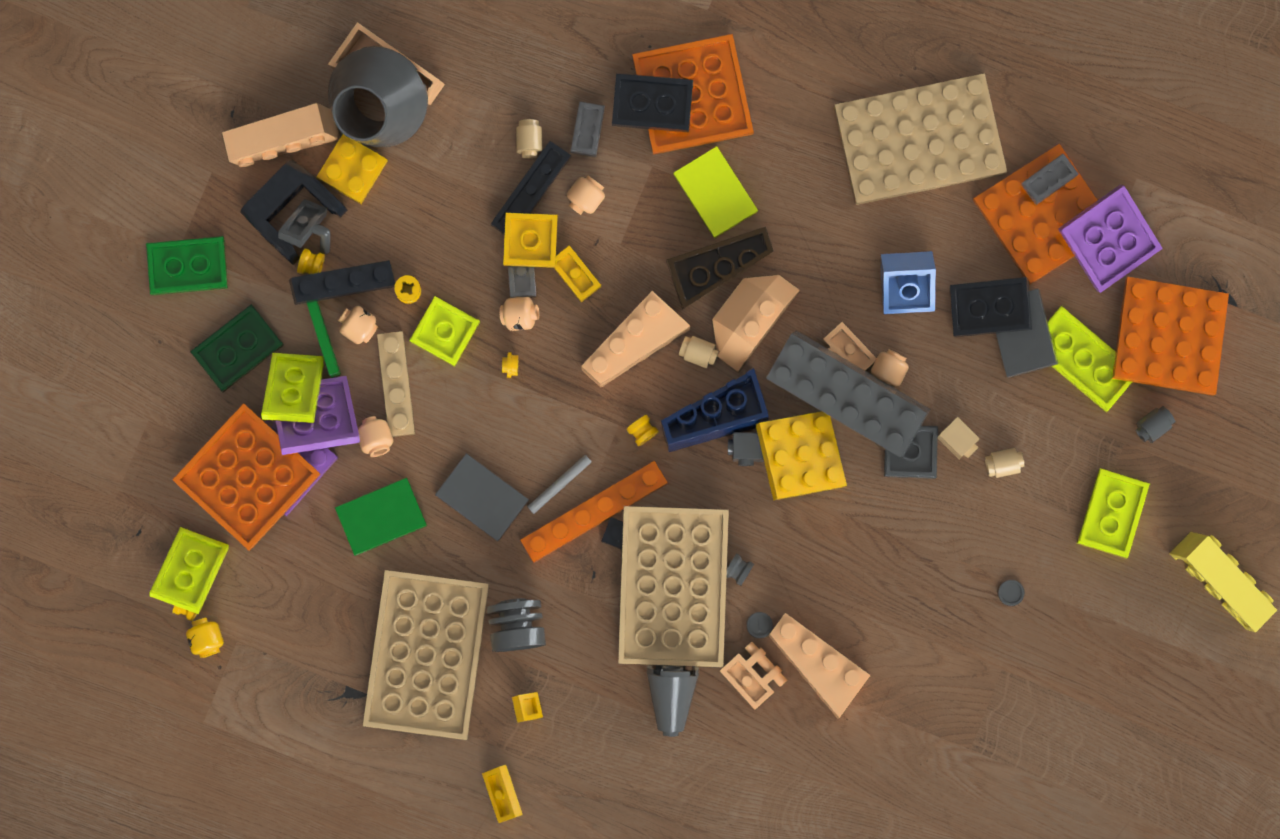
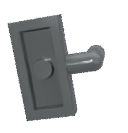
[278,199,330,254]

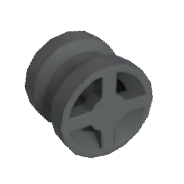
[726,553,754,586]

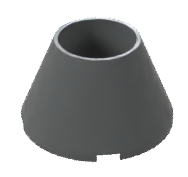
[328,46,428,147]

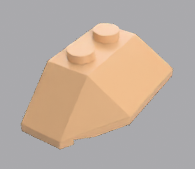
[712,275,800,372]

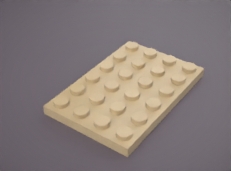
[834,73,1007,205]
[618,506,729,667]
[363,570,489,740]

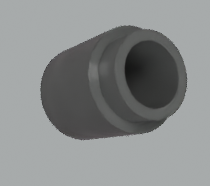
[1135,406,1175,443]

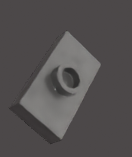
[571,101,605,157]
[1021,154,1078,205]

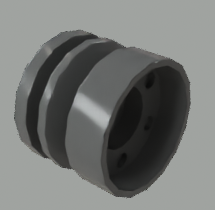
[487,598,546,652]

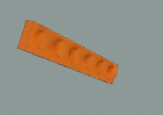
[520,461,668,563]

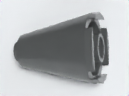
[647,665,699,737]

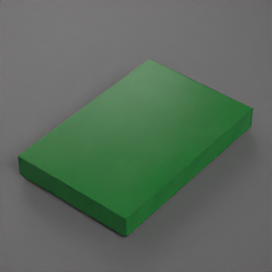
[146,236,228,295]
[335,478,427,556]

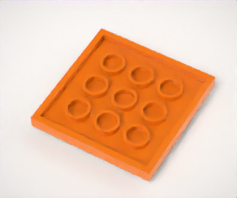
[632,34,754,155]
[973,144,1098,285]
[1112,277,1229,396]
[173,403,321,551]

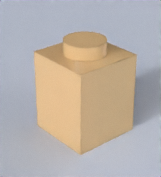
[938,417,980,460]

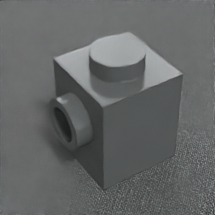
[728,433,764,466]

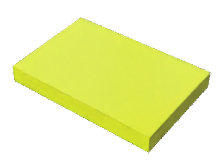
[673,146,758,239]
[261,353,324,423]
[1077,468,1150,559]
[150,527,229,614]

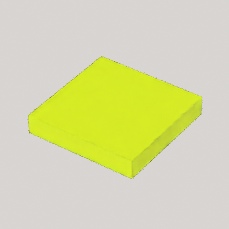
[409,296,480,367]

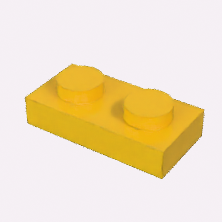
[554,245,601,303]
[482,765,523,823]

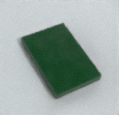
[190,304,284,393]

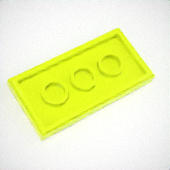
[1048,306,1132,412]

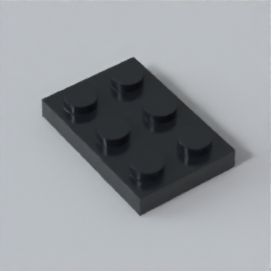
[612,73,693,132]
[950,277,1032,337]

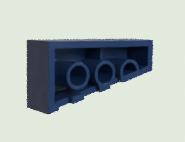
[661,368,769,452]

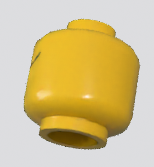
[186,618,224,658]

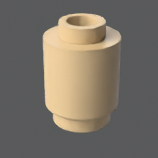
[516,119,542,159]
[679,336,719,369]
[985,448,1024,478]

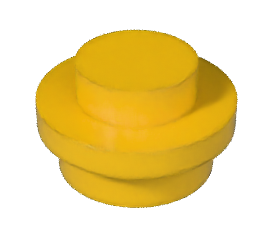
[502,352,518,378]

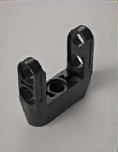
[240,159,348,265]

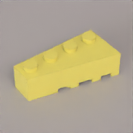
[1169,532,1277,632]

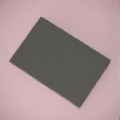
[996,289,1058,378]
[435,453,529,542]

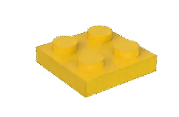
[317,134,388,204]
[503,213,558,268]

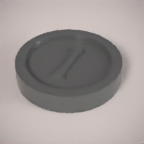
[998,580,1025,606]
[747,612,773,638]

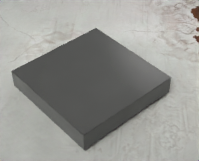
[884,426,938,479]

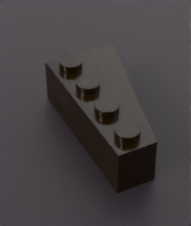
[666,226,774,310]

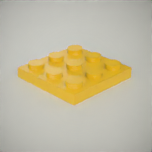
[756,411,847,501]

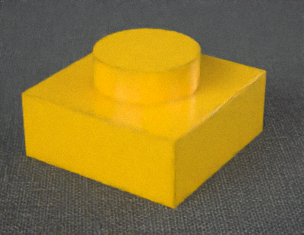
[512,692,543,723]

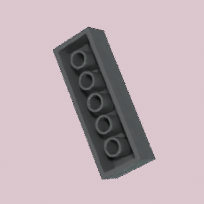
[766,331,931,458]

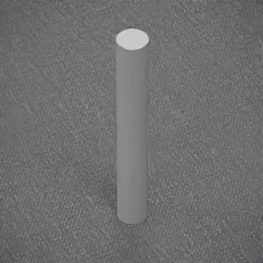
[527,455,591,514]

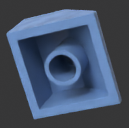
[881,251,936,314]

